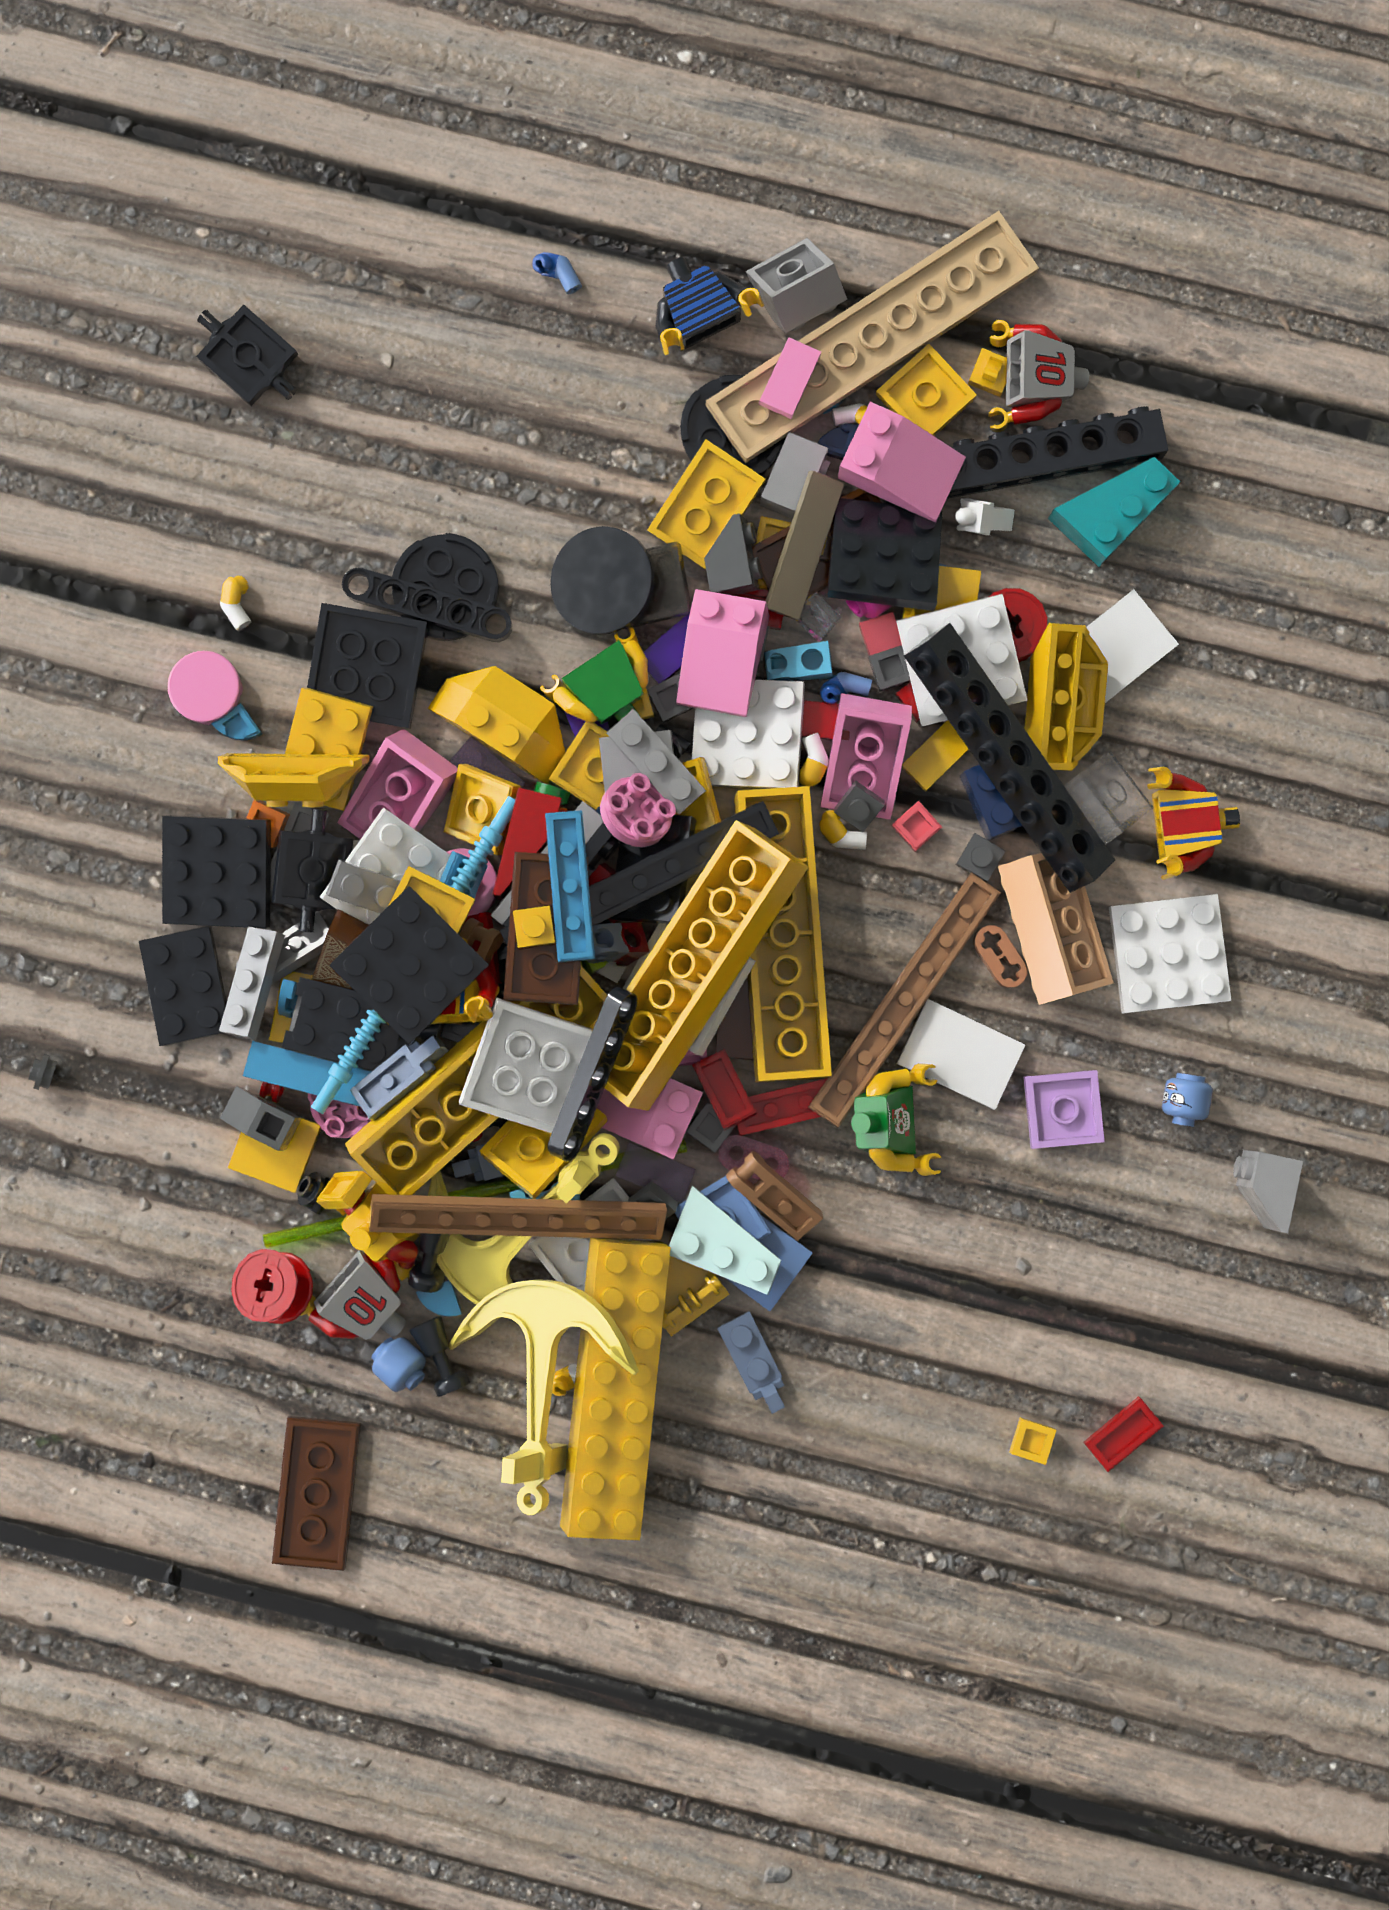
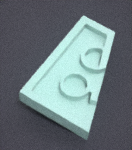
[669,1186,782,1295]

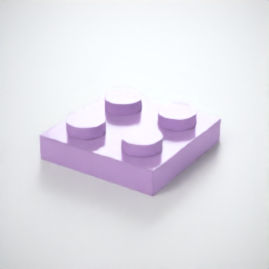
[1023,1070,1105,1149]

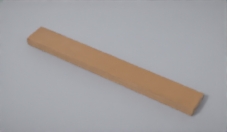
[808,872,1001,1128]
[369,1194,667,1240]

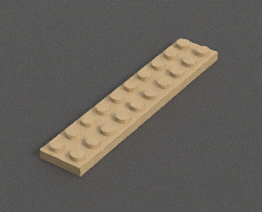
[705,211,1039,463]

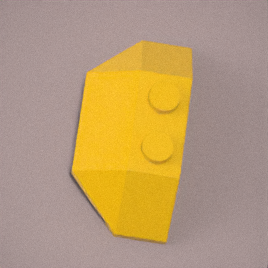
[1025,623,1108,771]
[428,666,566,784]
[218,753,369,808]

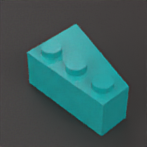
[1048,457,1181,567]

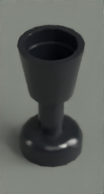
[408,1233,451,1293]
[409,1315,470,1397]

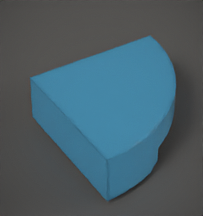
[211,703,263,740]
[278,979,298,1018]
[416,1280,463,1316]

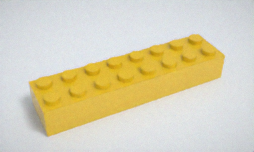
[734,786,832,1083]
[605,820,808,1111]
[345,966,607,1195]
[560,1238,671,1541]

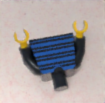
[655,257,764,355]

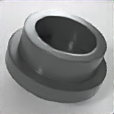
[28,1054,57,1090]

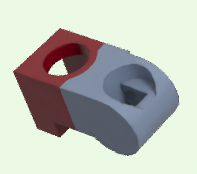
[587,922,650,966]

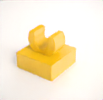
[968,348,1007,397]

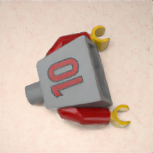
[988,320,1089,432]
[300,1250,406,1340]

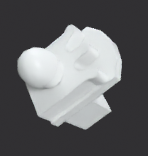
[955,498,1015,535]

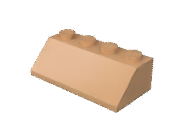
[998,853,1114,1005]

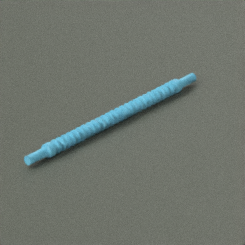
[311,796,516,1114]

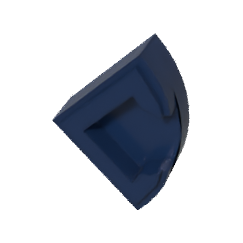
[817,424,859,460]

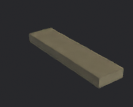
[766,471,845,620]

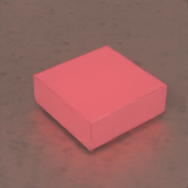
[859,612,902,656]
[891,801,942,852]

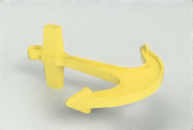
[428,1133,620,1319]
[449,1279,639,1515]

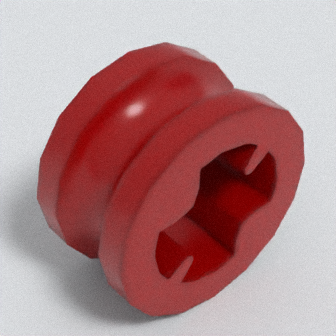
[259,1082,286,1104]

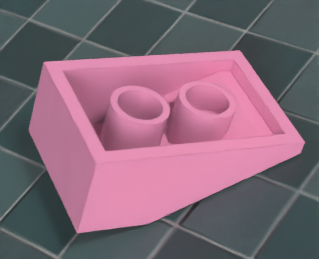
[838,401,966,523]
[676,589,769,717]
[820,693,912,820]
[337,729,458,839]
[597,1078,703,1159]

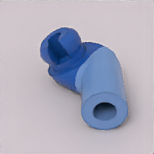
[532,252,582,294]
[820,672,872,704]

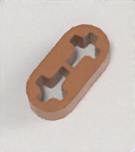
[973,925,1027,988]

